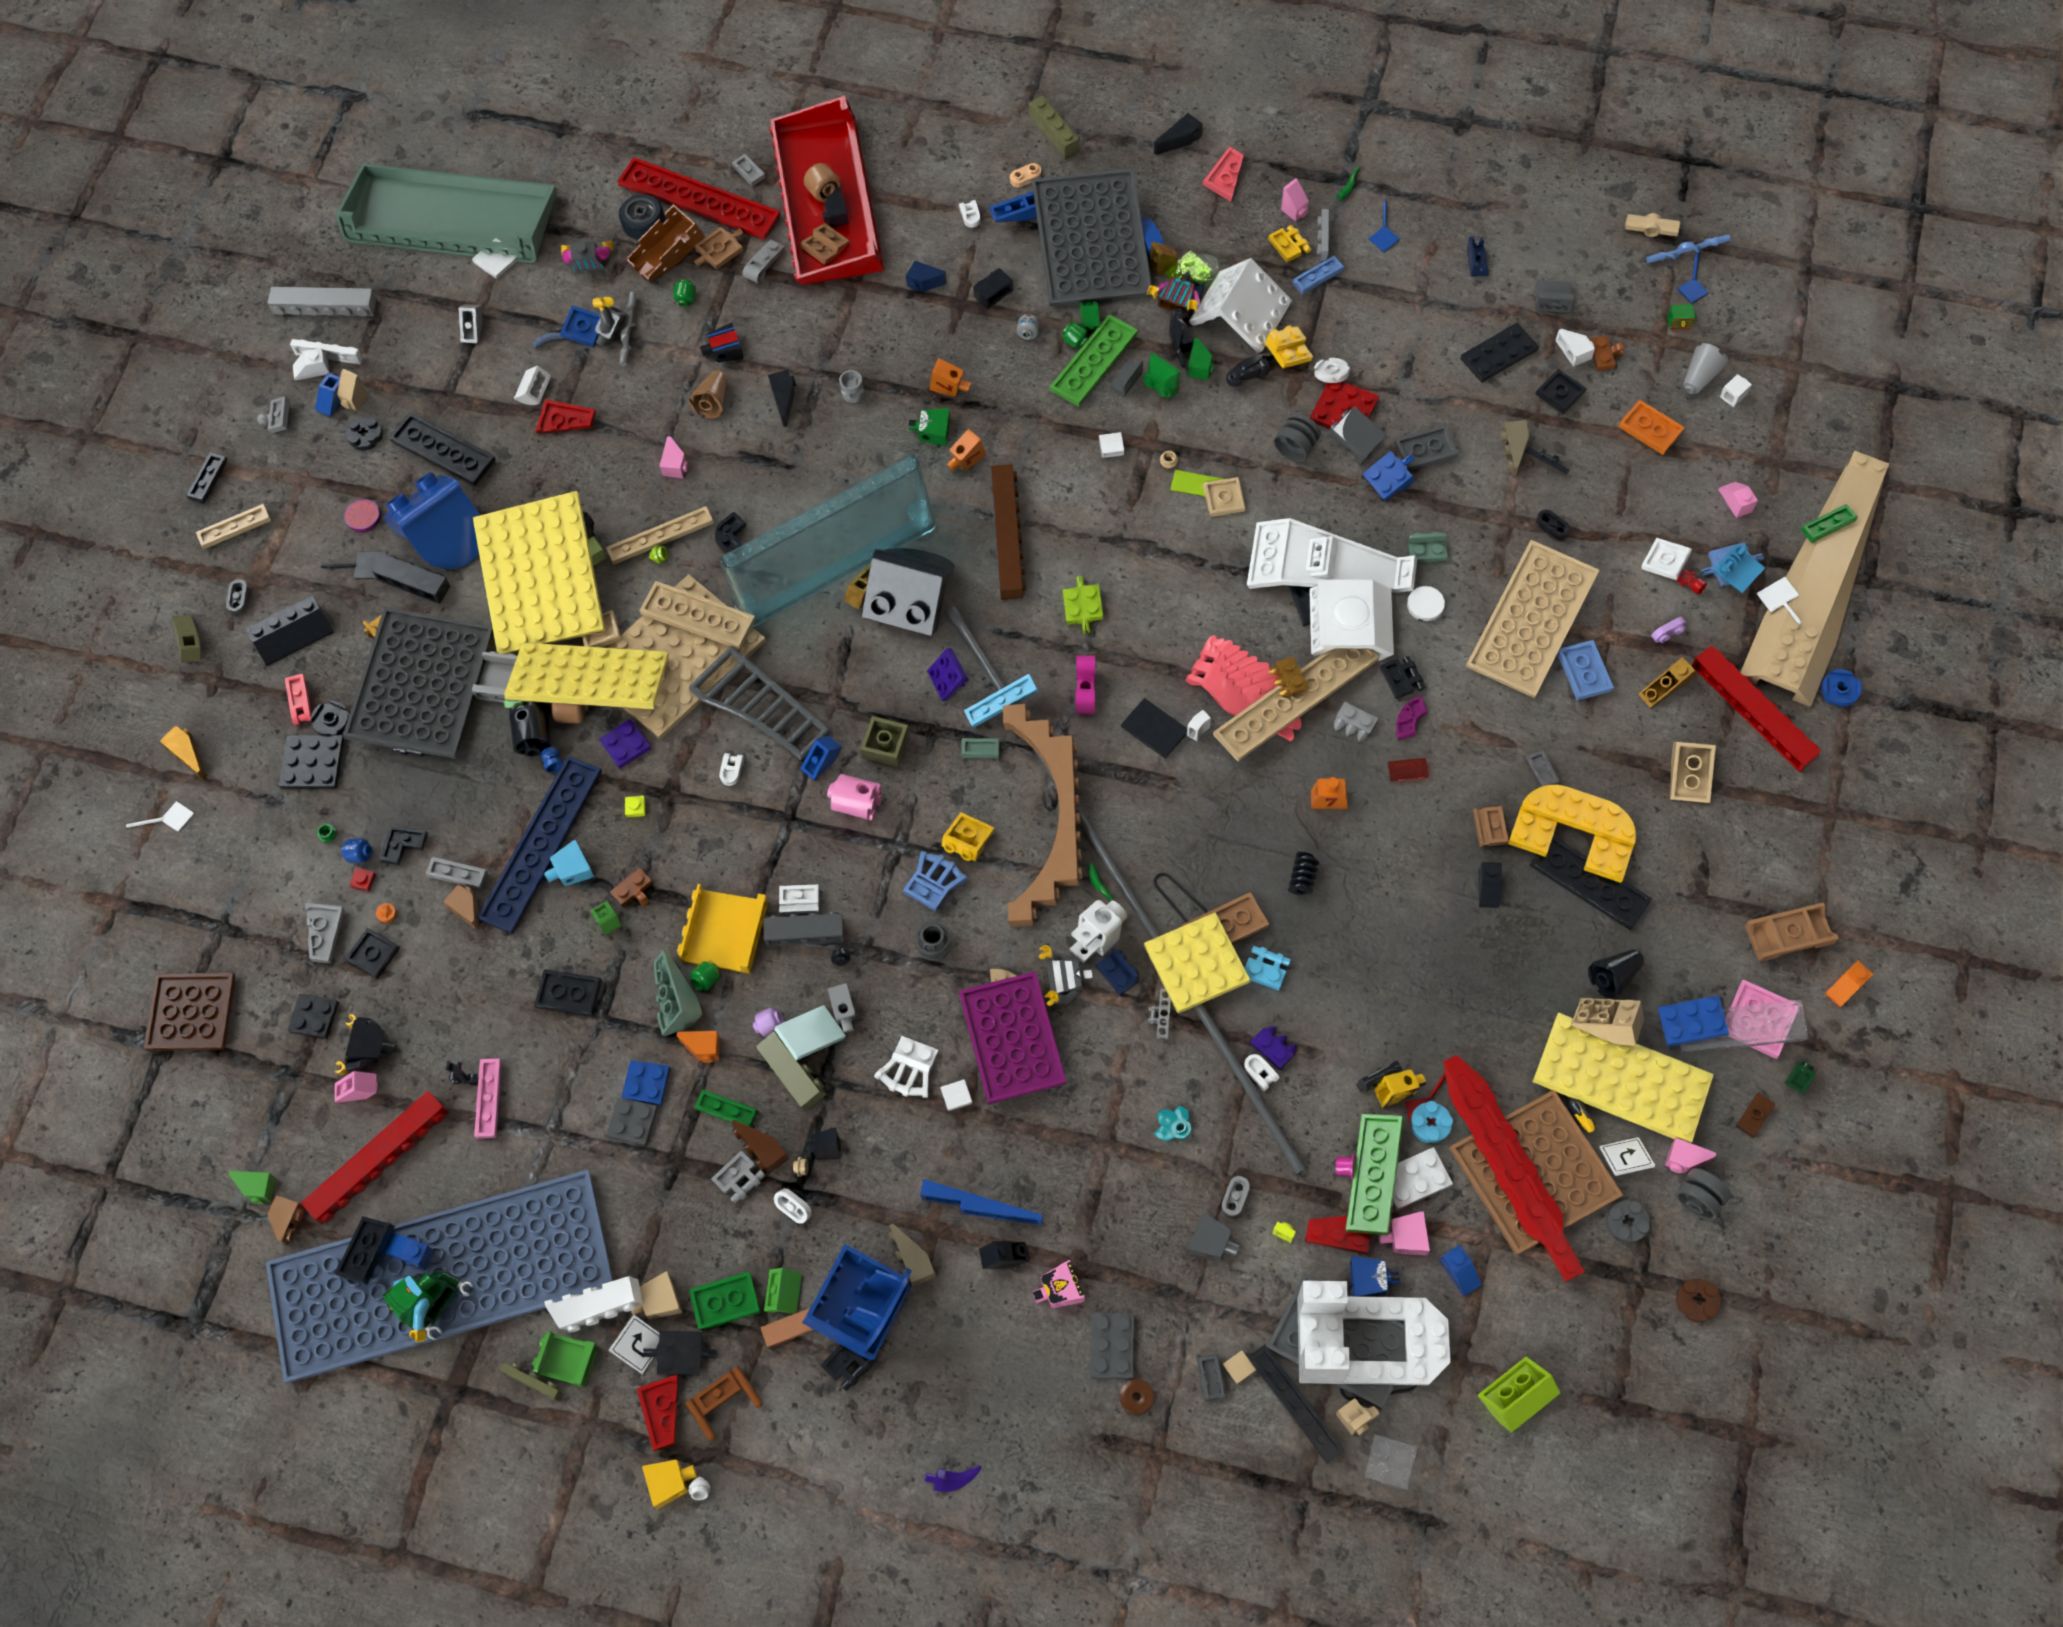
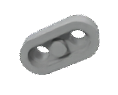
[1221,1176,1250,1217]

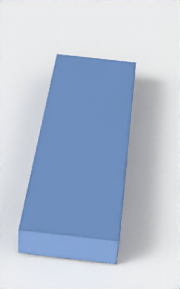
[1292,256,1344,295]

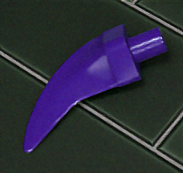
[924,1465,981,1492]

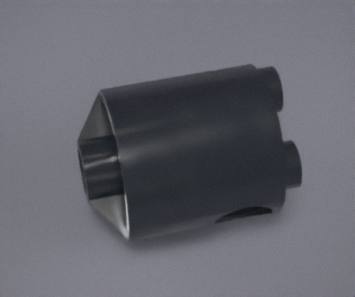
[509,701,551,757]

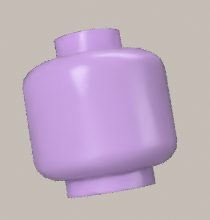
[753,1008,784,1037]

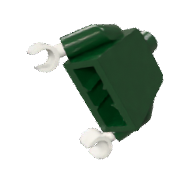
[418,1272,473,1340]

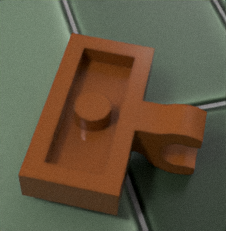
[1590,336,1625,371]
[610,868,653,907]

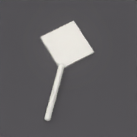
[126,801,194,832]

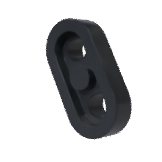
[1536,510,1570,540]

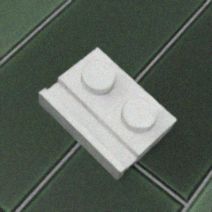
[779,884,819,915]

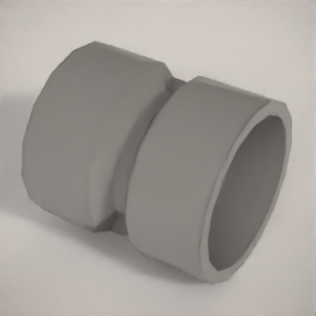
[839,370,864,403]

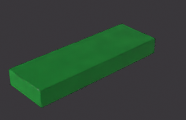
[1800,504,1858,543]
[694,1089,758,1127]

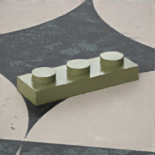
[500,1362,563,1402]

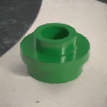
[317,824,337,842]

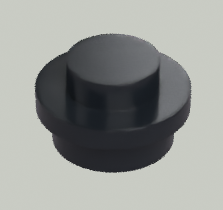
[831,948,851,966]

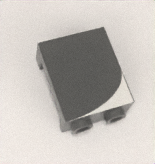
[1328,406,1386,465]

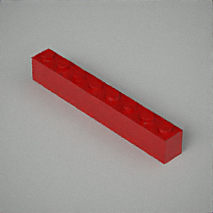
[1691,645,1821,773]
[301,1091,448,1225]

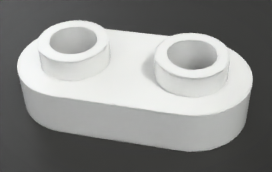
[774,1189,811,1223]

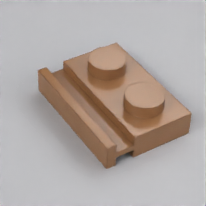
[1473,806,1509,847]

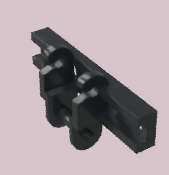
[1525,447,1569,474]

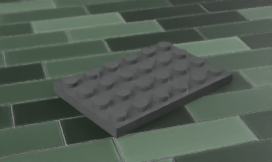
[1267,1272,1406,1410]

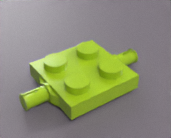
[1063,576,1104,634]

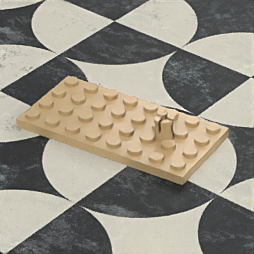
[1466,540,1599,698]

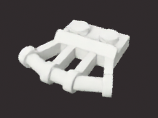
[874,1036,939,1098]

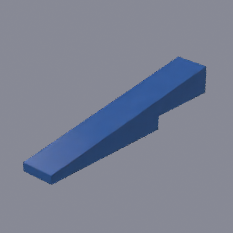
[920,1179,1043,1225]

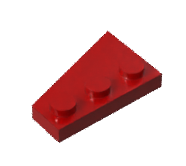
[1305,1215,1370,1255]
[636,1374,679,1451]

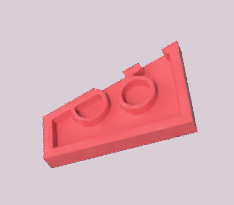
[1202,146,1244,202]

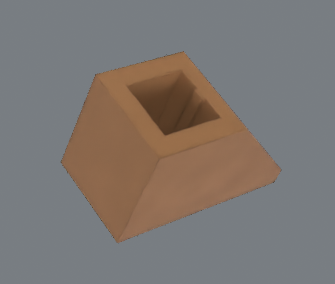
[267,1196,304,1246]

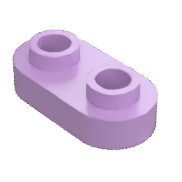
[1651,617,1687,643]

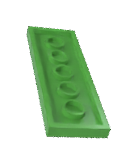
[1050,314,1138,407]
[1346,1114,1404,1235]

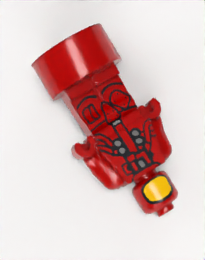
[1677,570,1707,595]

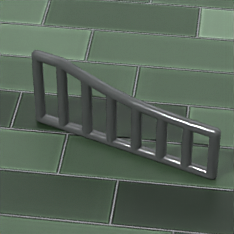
[689,646,830,760]

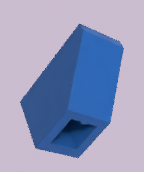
[315,373,341,417]

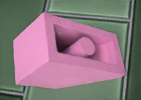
[1281,178,1309,222]
[659,436,689,478]
[1718,482,1758,518]
[335,1071,378,1103]
[1665,1138,1716,1173]

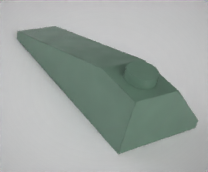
[654,949,702,1036]

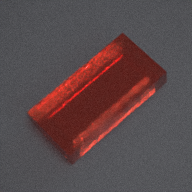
[1387,758,1429,781]

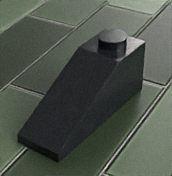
[1154,113,1203,155]
[768,370,796,427]

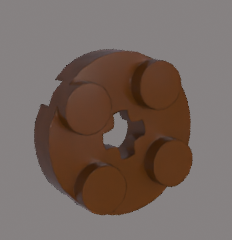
[1676,1278,1721,1322]

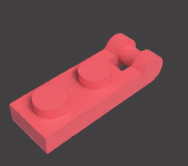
[285,673,312,725]

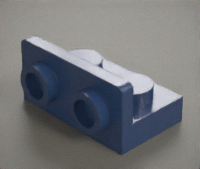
[1095,947,1139,996]

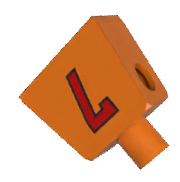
[929,358,972,397]
[946,429,987,472]
[1311,777,1348,809]

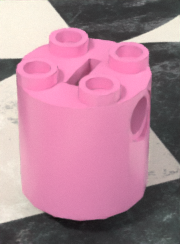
[827,774,882,821]

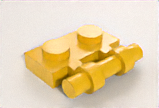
[1268,225,1311,263]

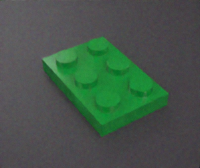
[689,1271,761,1331]

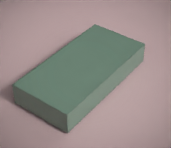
[961,738,1000,758]

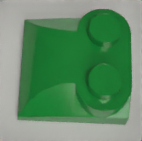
[1143,352,1180,398]

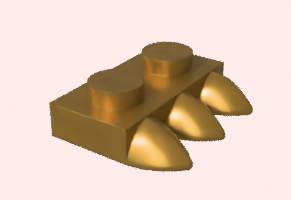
[1268,656,1309,697]

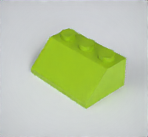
[1478,1356,1560,1433]

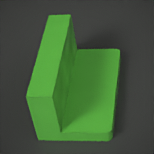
[764,1268,802,1315]

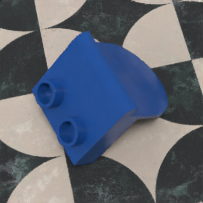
[383,472,480,569]
[802,1244,912,1360]

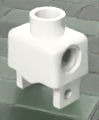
[1069,900,1127,964]

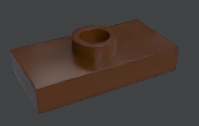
[1735,1093,1775,1138]

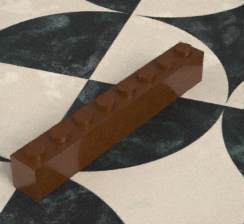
[991,464,1026,600]

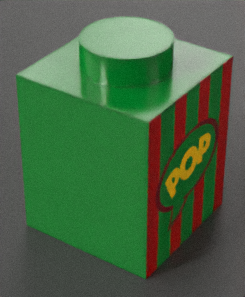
[1667,304,1697,330]

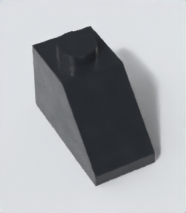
[822,187,849,228]
[1478,862,1502,908]
[811,1128,841,1160]

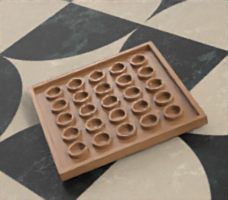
[1449,1090,1623,1256]

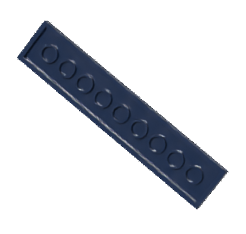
[477,756,602,934]

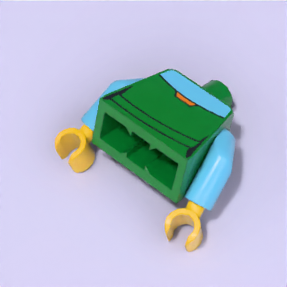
[382,1274,436,1342]

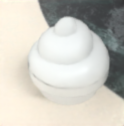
[689,1476,710,1500]

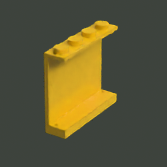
[677,884,768,974]

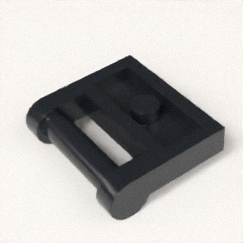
[1356,1060,1402,1092]

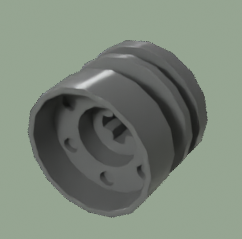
[1273,413,1321,462]

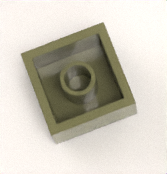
[860,716,910,768]

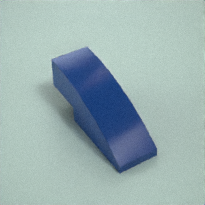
[1141,217,1165,258]

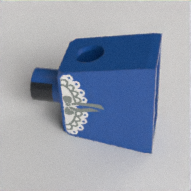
[1350,1256,1400,1297]

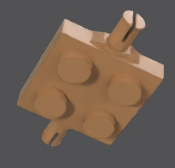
[694,227,743,269]

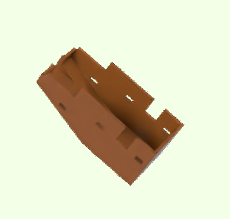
[627,204,705,283]

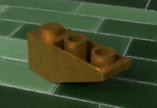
[1638,657,1698,708]

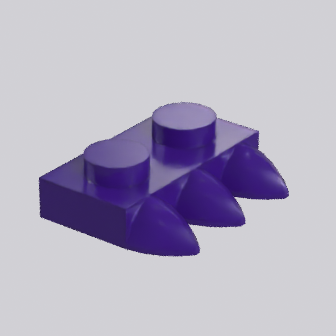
[1250,1026,1297,1070]

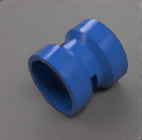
[540,747,563,773]

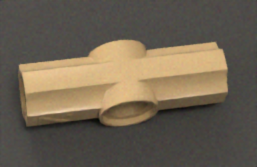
[1625,213,1680,237]

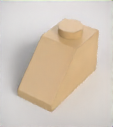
[337,369,368,411]

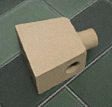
[631,1271,683,1320]

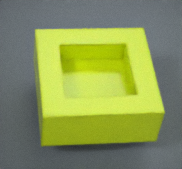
[625,796,646,818]
[1272,1221,1296,1243]

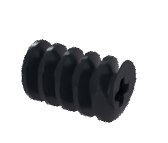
[1288,851,1319,895]

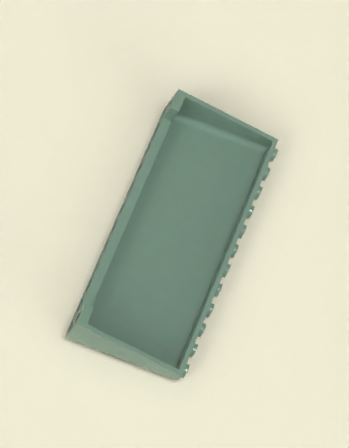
[335,163,557,263]

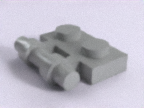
[711,1150,765,1204]

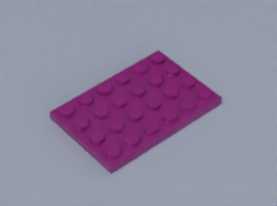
[958,971,1067,1105]

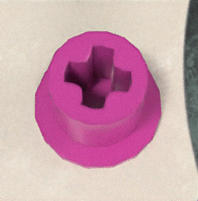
[1336,1153,1356,1180]

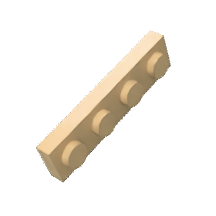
[196,504,271,549]

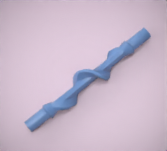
[1646,234,1731,263]

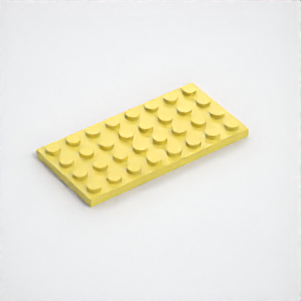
[504,643,669,709]
[1532,1013,1714,1143]

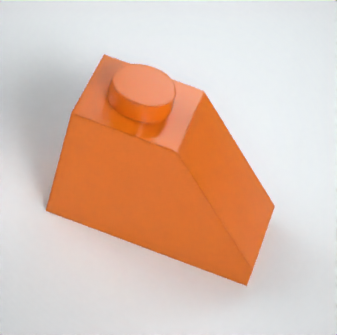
[1825,961,1873,1008]
[677,1031,720,1063]

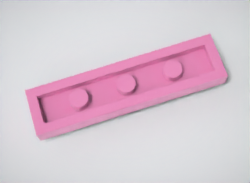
[474,1058,502,1139]

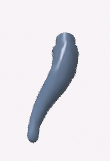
[532,332,563,349]

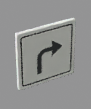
[1599,1137,1655,1176]
[608,1315,659,1374]

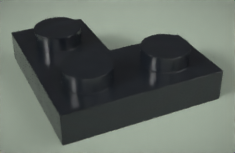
[379,825,428,865]

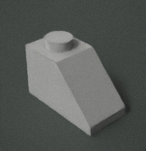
[459,304,483,343]

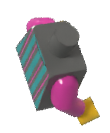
[561,240,614,271]

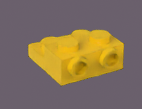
[1265,325,1313,369]
[941,812,995,862]

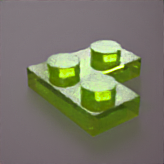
[1165,250,1213,284]

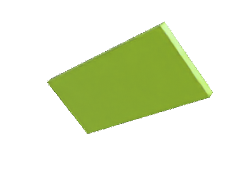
[1170,470,1223,497]

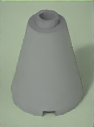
[1683,343,1729,394]

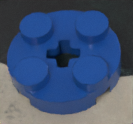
[1821,669,1862,706]

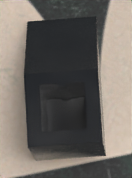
[979,1241,1029,1269]

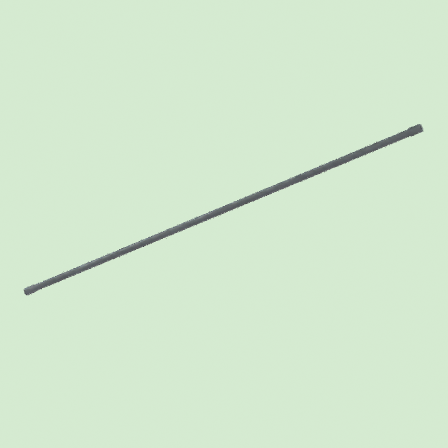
[947,607,1307,1175]

